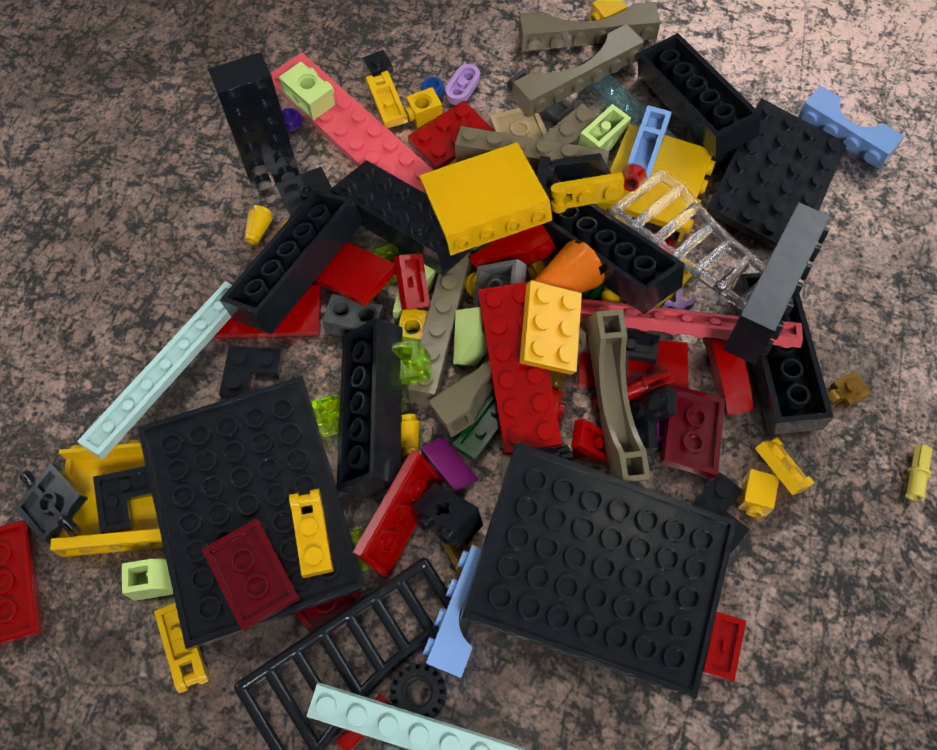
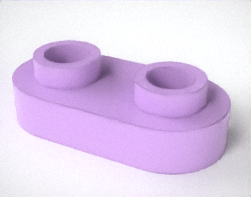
[445,64,480,105]

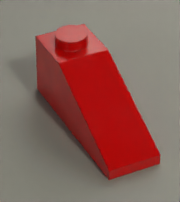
[468,224,556,269]

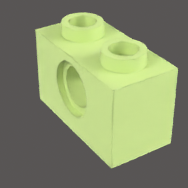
[279,62,335,121]
[578,104,631,151]

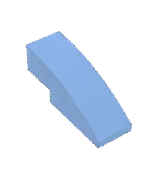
[627,105,672,180]

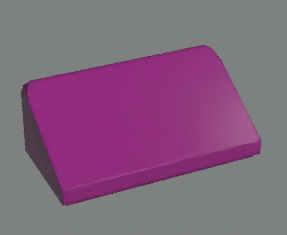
[421,437,478,495]

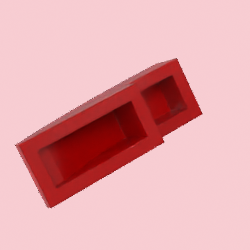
[703,337,754,416]

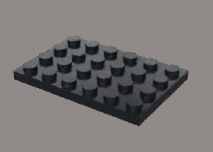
[705,98,847,249]

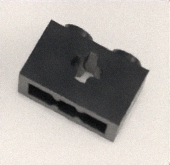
[412,483,483,550]

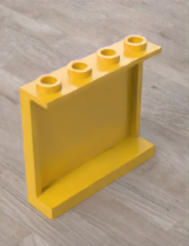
[597,124,715,242]
[419,142,553,255]
[50,440,163,557]

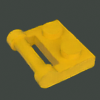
[755,437,815,495]

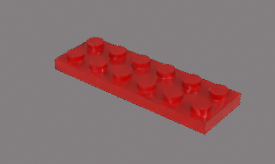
[478,281,562,455]

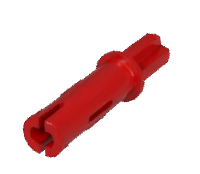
[592,369,674,413]

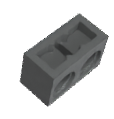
[322,294,385,337]

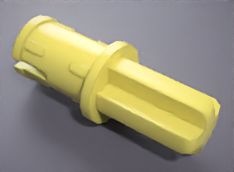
[905,444,932,501]

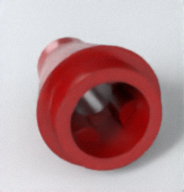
[622,164,647,192]

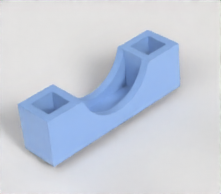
[798,86,905,170]
[422,545,481,678]

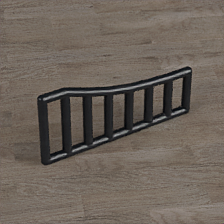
[234,558,462,750]

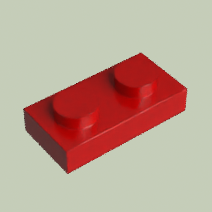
[394,254,430,310]
[703,612,746,683]

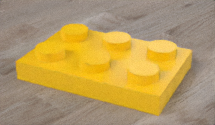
[520,281,582,375]

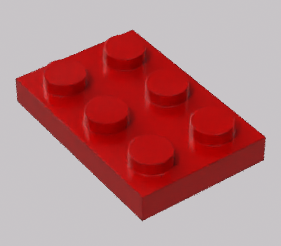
[408,100,494,170]

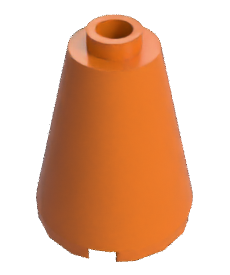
[534,239,605,293]

